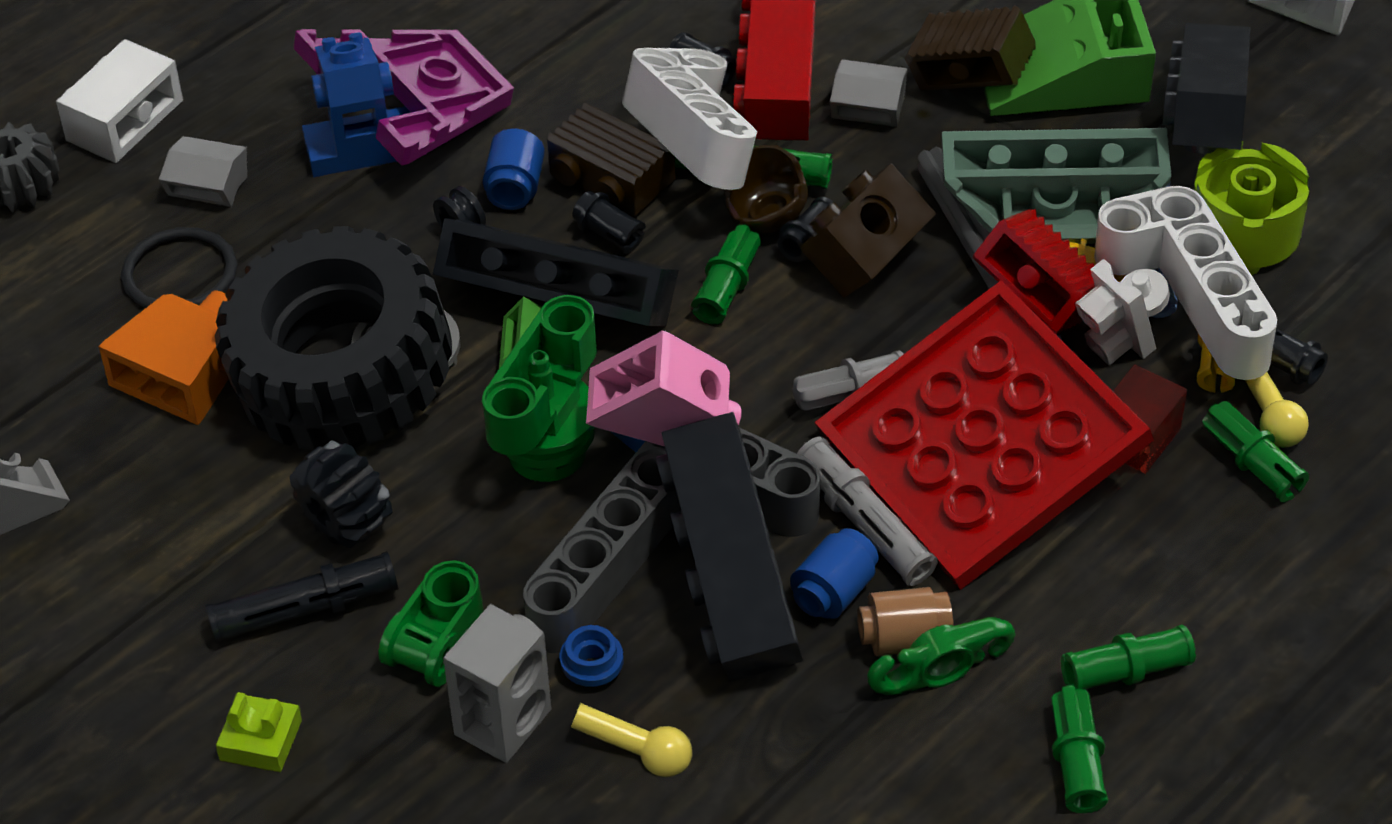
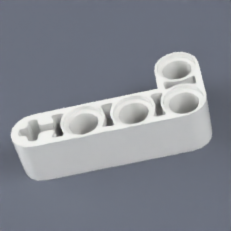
[622,48,757,190]
[1094,186,1277,380]

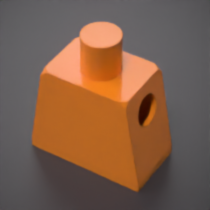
[99,290,229,425]

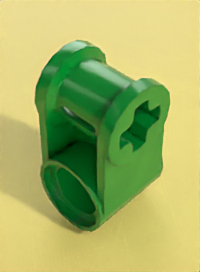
[378,560,484,687]

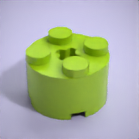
[1193,141,1309,275]

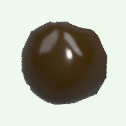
[724,145,808,234]

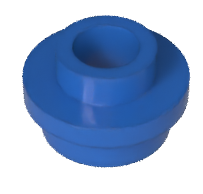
[560,625,624,687]

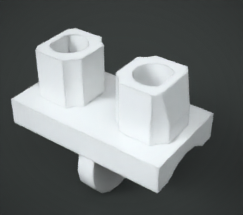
[1075,259,1170,365]

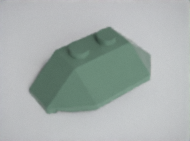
[941,128,1171,244]

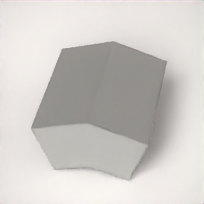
[830,60,907,127]
[159,136,247,207]

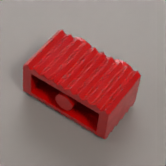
[973,209,1095,335]

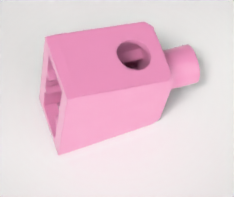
[586,331,741,446]

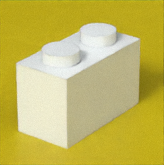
[56,39,183,163]

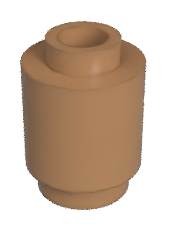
[857,587,953,656]

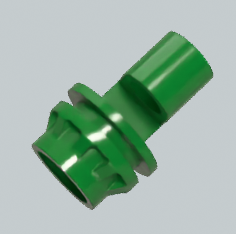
[482,295,597,482]

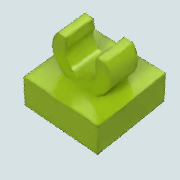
[216,692,302,772]

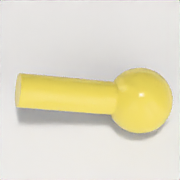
[1245,372,1309,448]
[571,704,692,777]

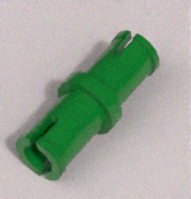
[1061,625,1196,689]

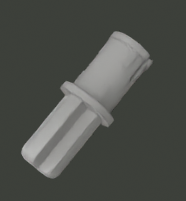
[792,350,903,411]

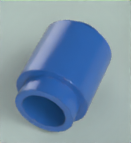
[483,129,545,210]
[790,528,879,619]

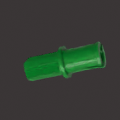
[691,225,761,324]
[1202,401,1309,502]
[1051,685,1108,813]

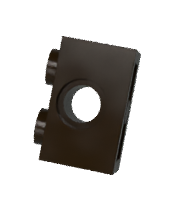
[799,163,936,298]

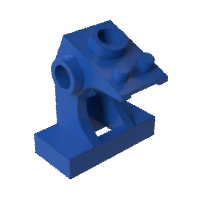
[302,32,410,177]

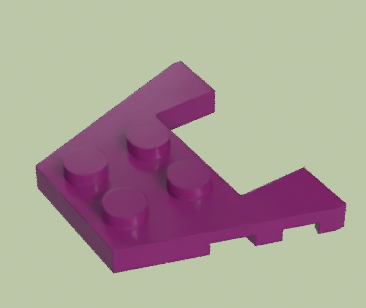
[293,29,514,166]

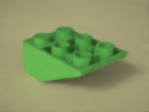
[983,0,1156,116]

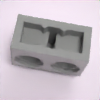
[443,604,551,763]

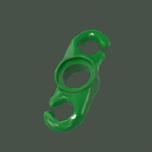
[867,617,1015,695]

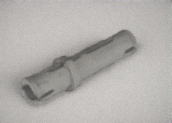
[797,437,938,586]

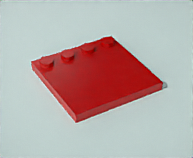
[814,280,1154,590]

